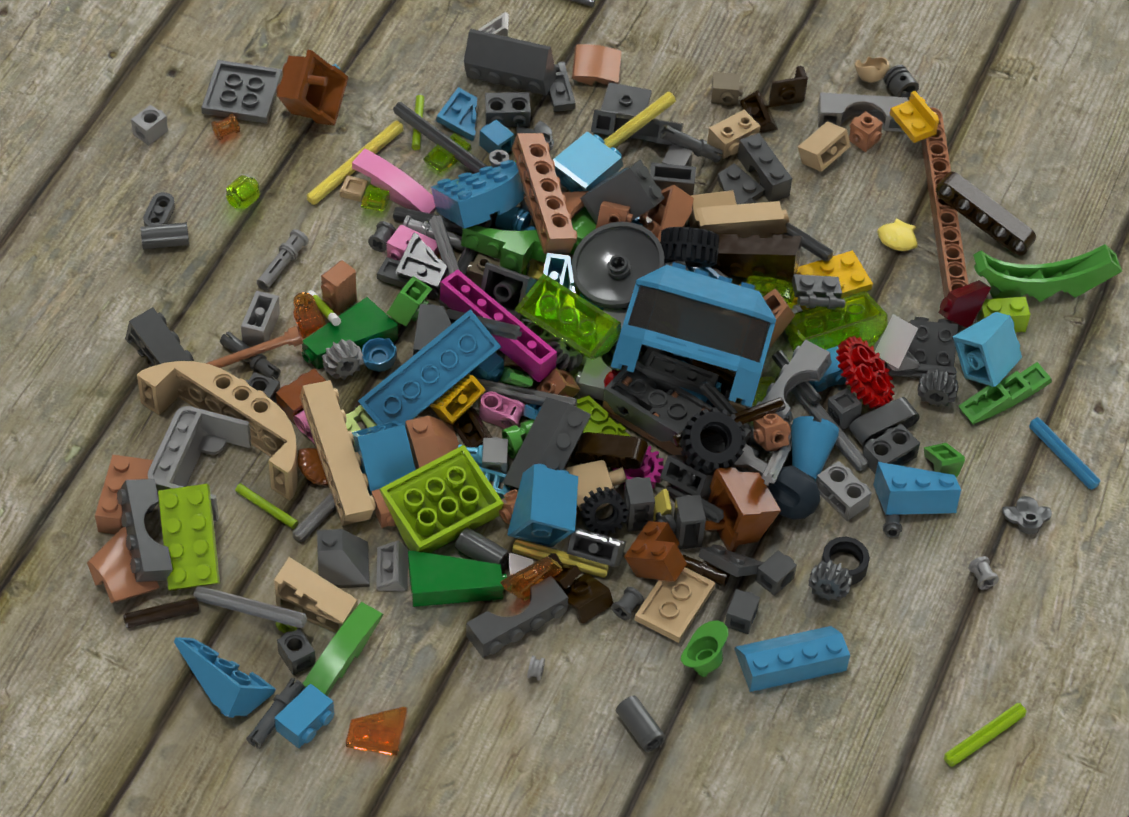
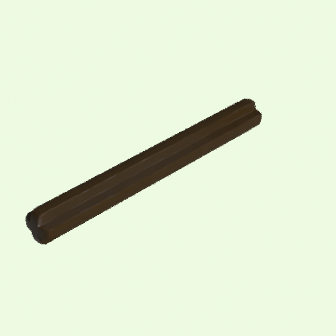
[673,397,785,447]

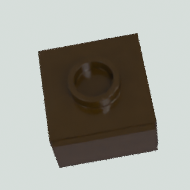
[768,66,808,107]
[562,573,614,623]

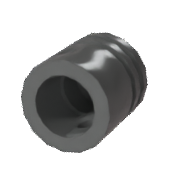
[883,65,919,100]

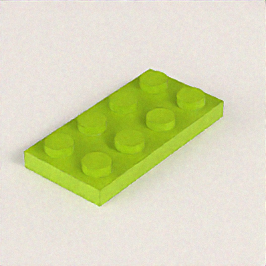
[158,484,220,591]

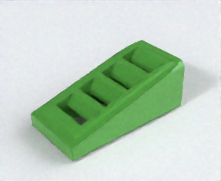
[500,366,533,388]

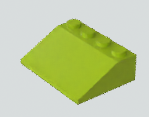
[380,445,504,553]

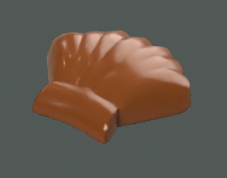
[297,448,328,485]

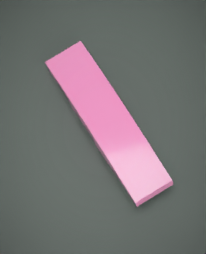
[352,149,436,214]

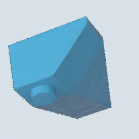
[174,637,276,718]

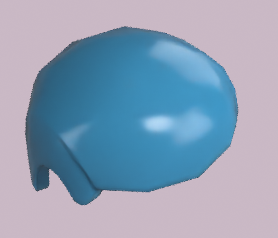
[362,338,397,372]

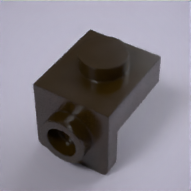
[536,553,581,589]

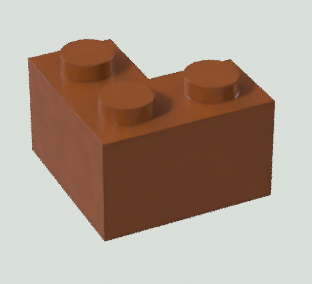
[624,521,687,582]

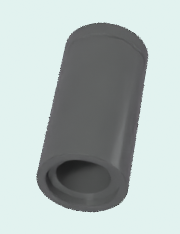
[140,222,189,250]
[455,527,510,570]
[616,696,666,752]

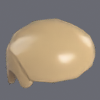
[854,56,890,83]

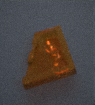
[500,556,563,602]
[346,707,407,756]

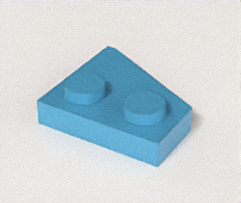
[436,87,477,141]

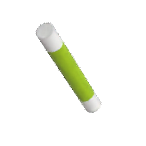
[306,290,341,326]

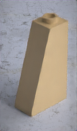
[696,201,789,238]

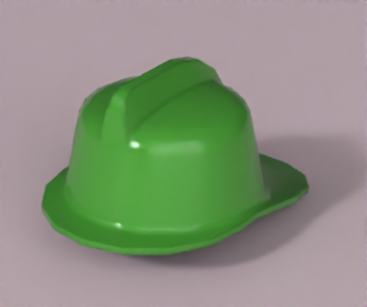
[681,621,729,677]

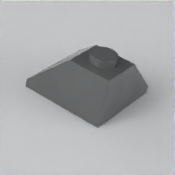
[317,529,370,588]

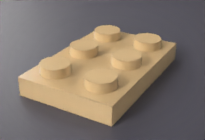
[635,568,715,643]

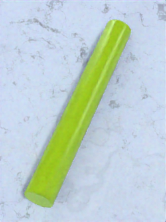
[412,95,425,150]
[235,483,299,529]

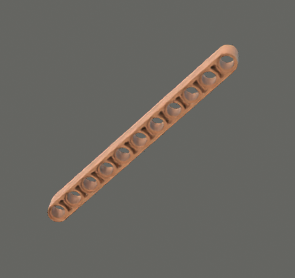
[921,107,968,298]

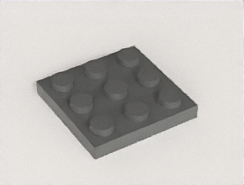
[201,60,282,124]

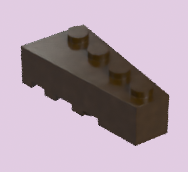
[711,234,802,287]

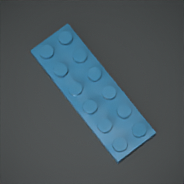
[358,309,501,425]

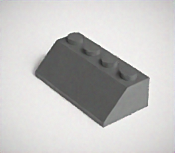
[463,29,557,95]
[502,397,591,490]

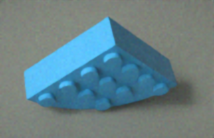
[431,160,525,229]

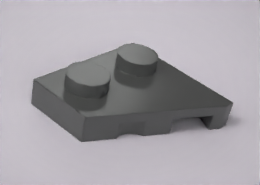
[717,163,765,205]

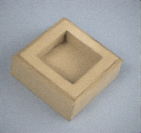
[340,175,369,202]

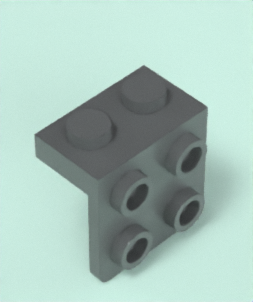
[908,317,958,367]

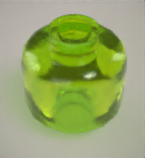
[226,175,260,209]

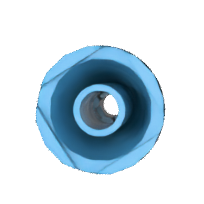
[791,416,839,481]

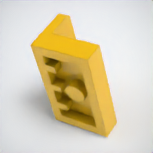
[890,91,939,143]

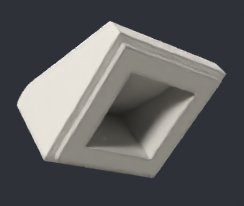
[508,553,534,583]

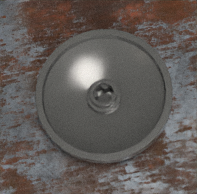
[572,222,666,309]

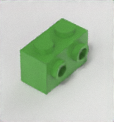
[386,276,432,326]

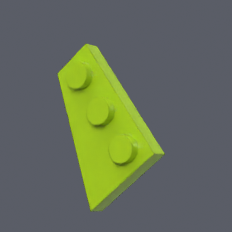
[577,396,630,436]

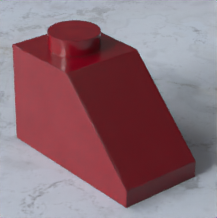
[938,280,991,328]

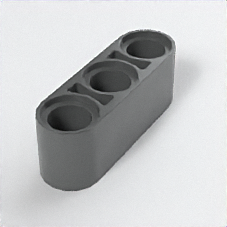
[849,397,920,447]

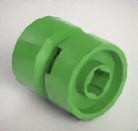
[501,419,534,459]

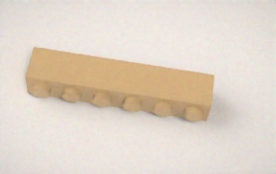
[300,380,376,526]

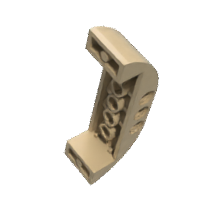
[137,361,299,501]

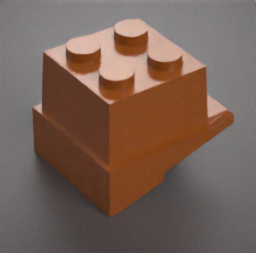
[277,50,349,126]
[705,468,781,552]

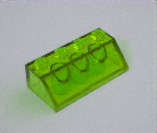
[515,273,621,360]
[785,291,888,352]

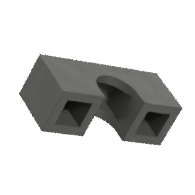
[737,133,792,202]

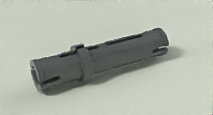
[659,124,723,163]
[220,331,281,379]
[246,678,305,748]

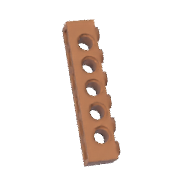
[512,133,577,254]

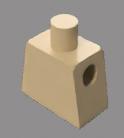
[566,460,627,511]

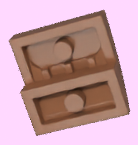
[572,44,621,86]

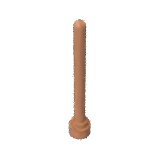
[206,326,304,368]

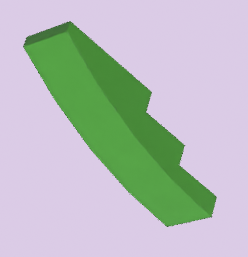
[958,362,1052,424]
[303,602,384,696]

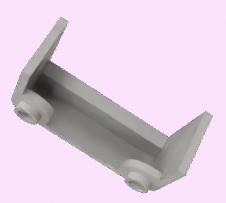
[147,406,251,521]

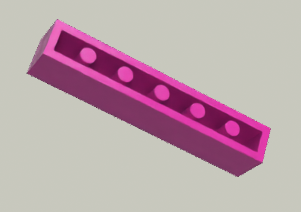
[440,269,557,382]

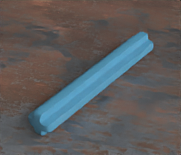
[1029,417,1100,490]

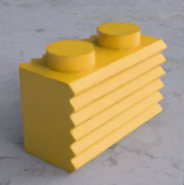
[430,374,486,424]

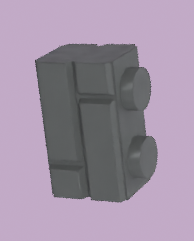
[567,528,626,567]

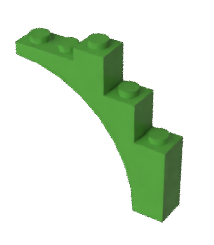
[461,207,596,273]
[973,244,1122,302]

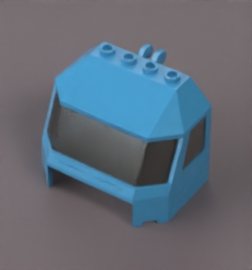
[611,262,776,408]

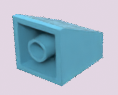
[553,131,623,192]
[953,312,1022,387]

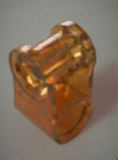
[293,292,326,339]

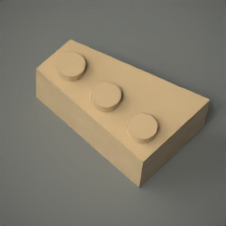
[274,557,358,633]

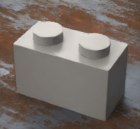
[241,291,280,346]

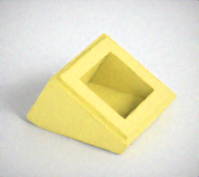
[653,489,672,521]

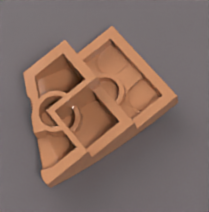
[87,527,160,604]

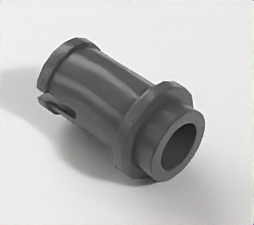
[883,514,902,538]

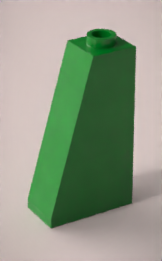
[302,297,398,369]
[408,551,508,607]

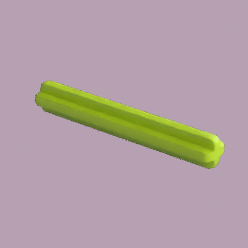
[944,703,1027,767]

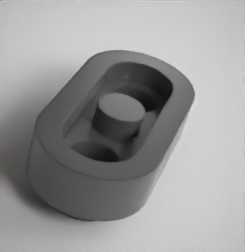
[143,192,175,226]

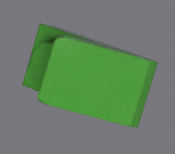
[924,443,965,477]

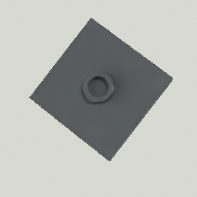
[601,82,652,115]

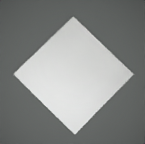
[875,314,918,369]

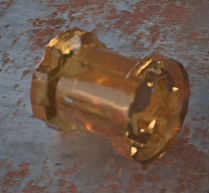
[211,114,240,141]

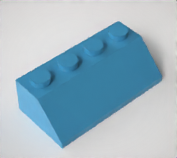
[734,626,850,692]

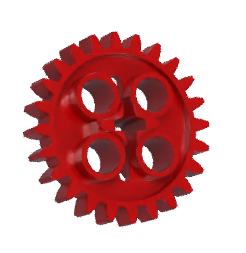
[836,336,895,409]

